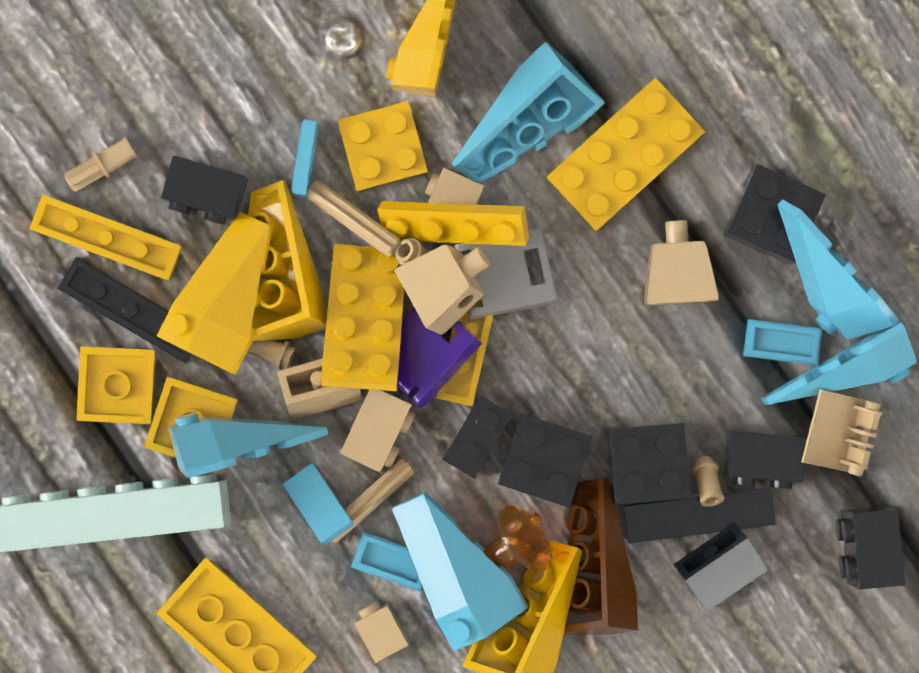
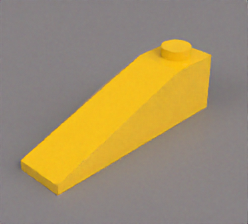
[386,0,456,98]
[248,180,327,342]
[157,212,273,375]
[462,540,582,673]

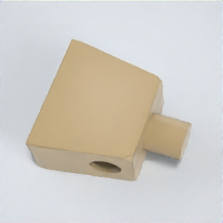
[644,220,719,306]
[394,245,491,335]

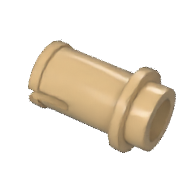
[395,238,432,265]
[247,340,296,369]
[690,456,724,507]

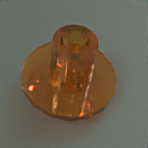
[483,505,553,572]

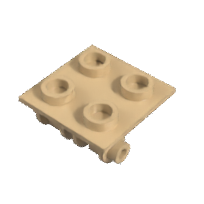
[801,389,883,477]

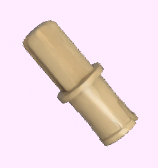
[64,137,138,192]

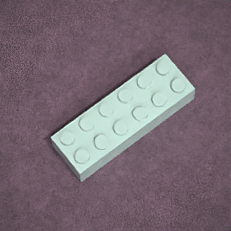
[0,473,231,552]

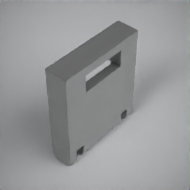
[453,228,557,319]

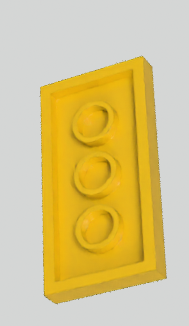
[546,77,705,232]
[321,244,405,391]
[156,557,318,673]

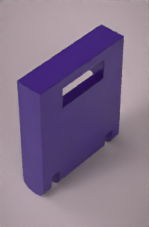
[397,307,482,408]

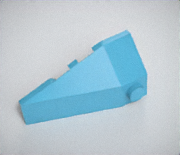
[452,42,605,183]
[778,200,899,340]
[761,322,917,405]
[168,413,329,478]
[392,492,528,651]

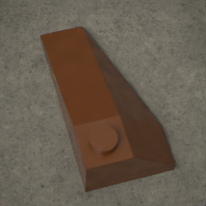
[563,477,638,635]

